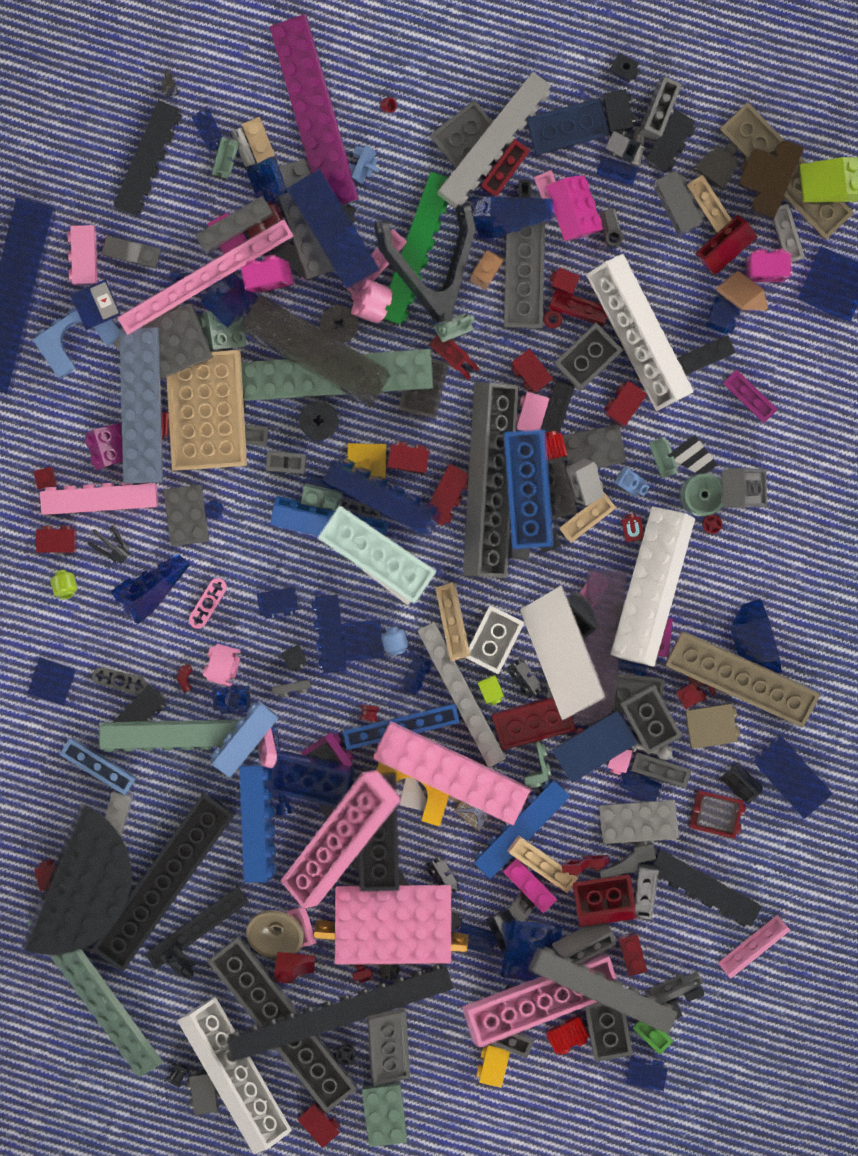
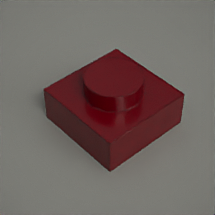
[34,467,57,490]

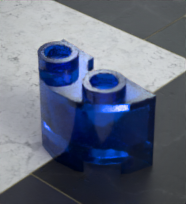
[212,686,251,714]

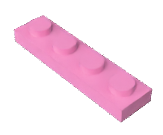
[718,915,790,979]

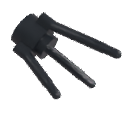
[88,525,131,565]

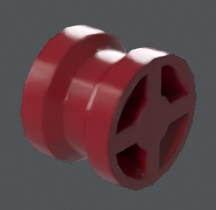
[702,515,723,534]
[359,704,380,722]

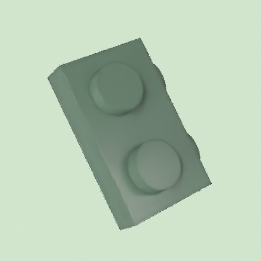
[197,309,247,352]
[523,741,551,788]

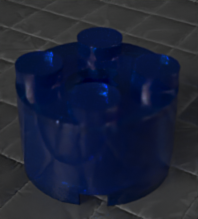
[705,292,742,335]

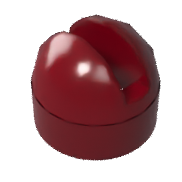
[380,97,397,113]

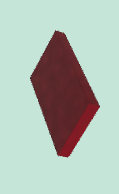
[492,697,576,751]

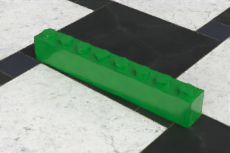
[383,172,448,326]

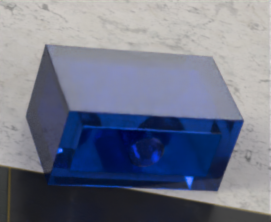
[257,587,299,619]
[625,1056,668,1091]

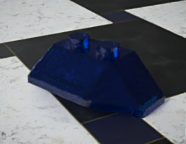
[730,599,782,674]

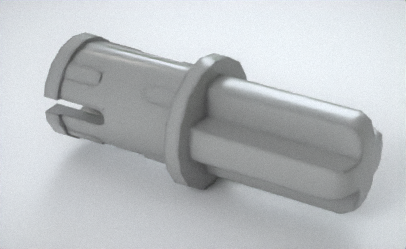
[629,127,645,167]
[231,128,255,167]

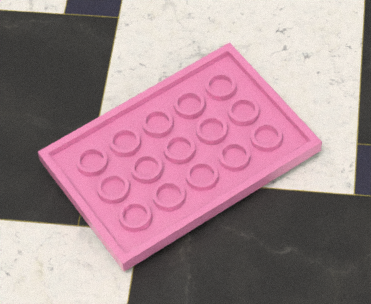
[335,885,451,965]

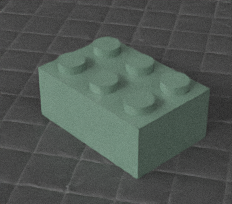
[362,1081,408,1147]

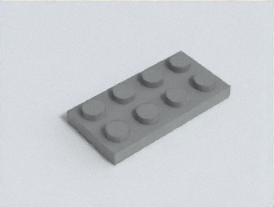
[599,800,679,844]

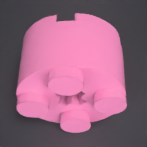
[351,278,392,323]
[203,644,241,687]

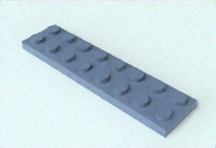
[119,327,163,483]

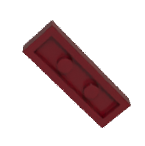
[549,289,607,327]

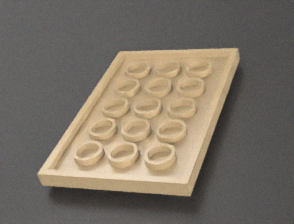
[167,350,247,471]

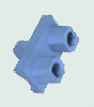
[349,145,380,184]
[614,466,649,497]

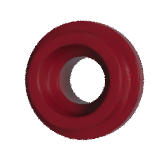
[543,310,562,329]

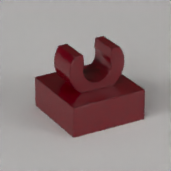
[352,964,374,985]

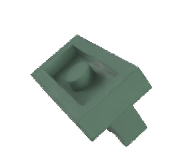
[301,483,343,511]

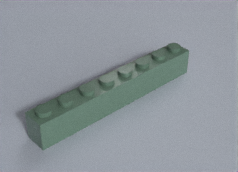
[99,719,240,752]

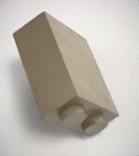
[684,703,740,749]

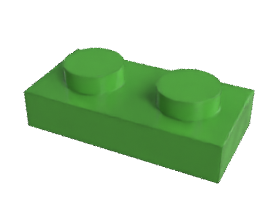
[632,1021,673,1055]

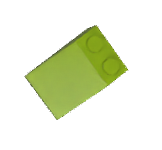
[798,157,858,202]

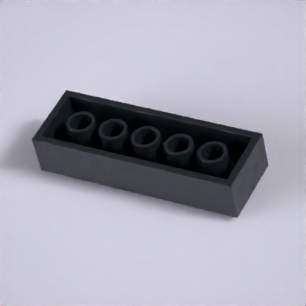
[357,772,399,892]

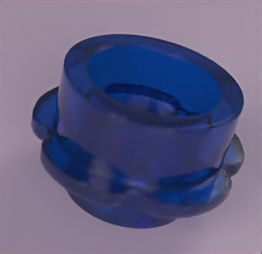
[205,500,223,519]

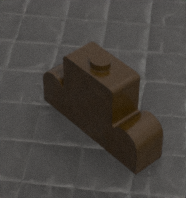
[738,140,805,221]

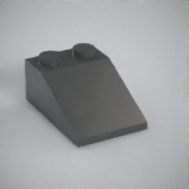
[721,468,767,508]

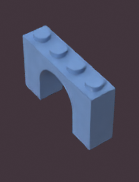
[33,296,119,379]

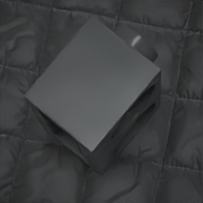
[266,451,307,474]

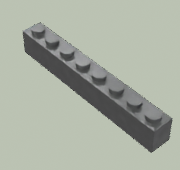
[528,947,678,1034]

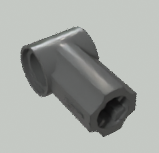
[599,209,623,249]

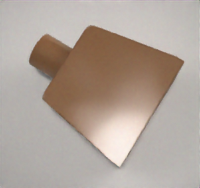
[470,250,505,291]

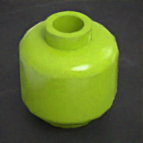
[50,570,77,600]

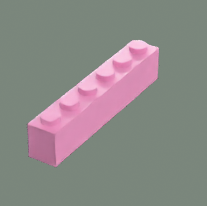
[40,482,158,515]

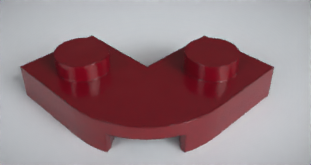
[562,855,609,876]

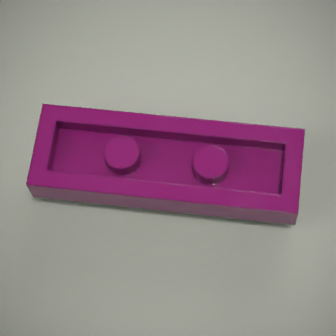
[723,369,778,423]

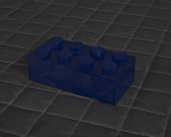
[751,735,833,819]
[269,750,355,808]

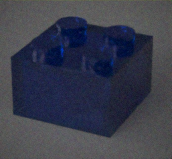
[201,272,259,328]

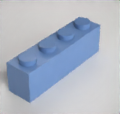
[211,701,278,778]
[60,737,138,795]

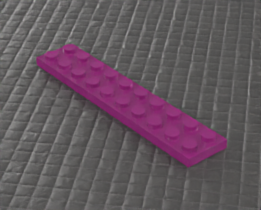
[269,14,359,211]

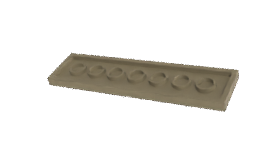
[719,102,854,240]
[665,630,821,727]

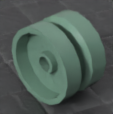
[679,473,724,517]

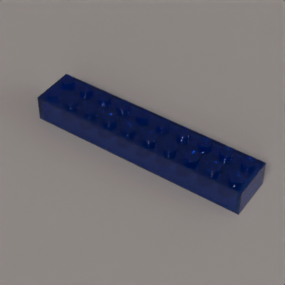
[0,198,57,395]

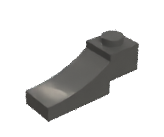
[102,236,162,269]
[599,841,656,879]

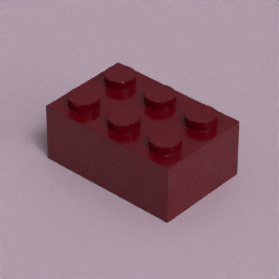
[573,874,637,927]

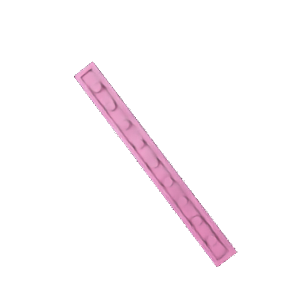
[117,219,293,335]

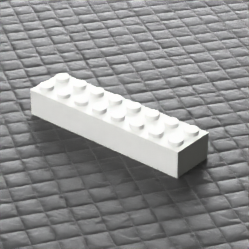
[586,254,694,411]
[611,507,695,667]
[177,997,292,1154]

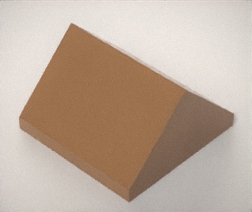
[716,271,768,310]

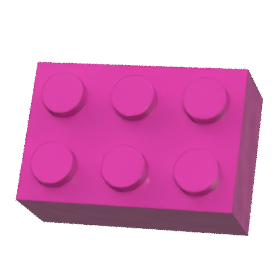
[546,175,603,241]
[746,249,791,282]
[241,256,294,293]

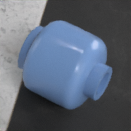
[381,626,408,656]

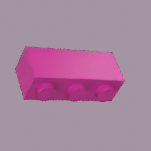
[503,857,557,913]

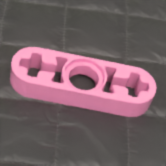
[189,578,227,628]
[257,728,277,768]

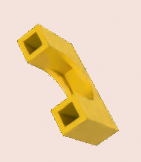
[376,762,449,827]

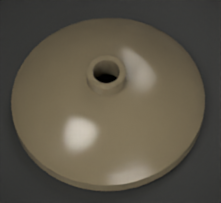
[246,910,304,959]

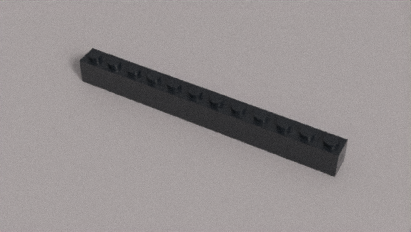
[225,964,454,1062]

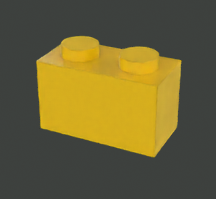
[476,1044,510,1088]

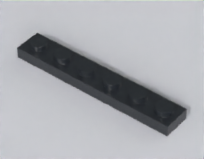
[145,886,249,969]

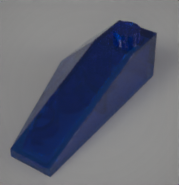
[473,197,553,238]
[110,554,190,624]

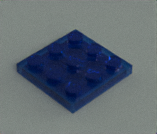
[797,246,858,323]
[500,920,563,981]

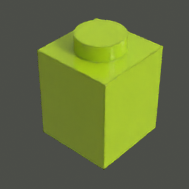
[477,675,504,706]

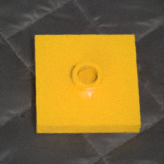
[347,443,386,483]

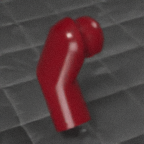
[176,664,193,693]

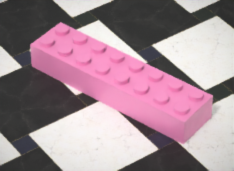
[373,721,530,825]
[281,771,401,909]
[462,953,617,1047]

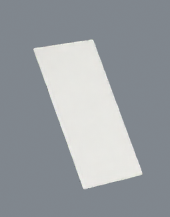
[520,586,605,720]

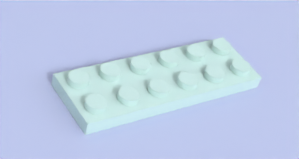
[318,506,436,604]

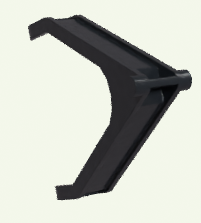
[374,203,475,322]

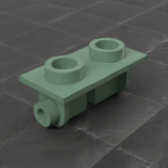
[212,137,239,179]
[433,313,475,343]
[649,437,678,479]

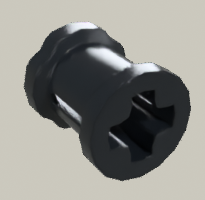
[166,1062,190,1087]

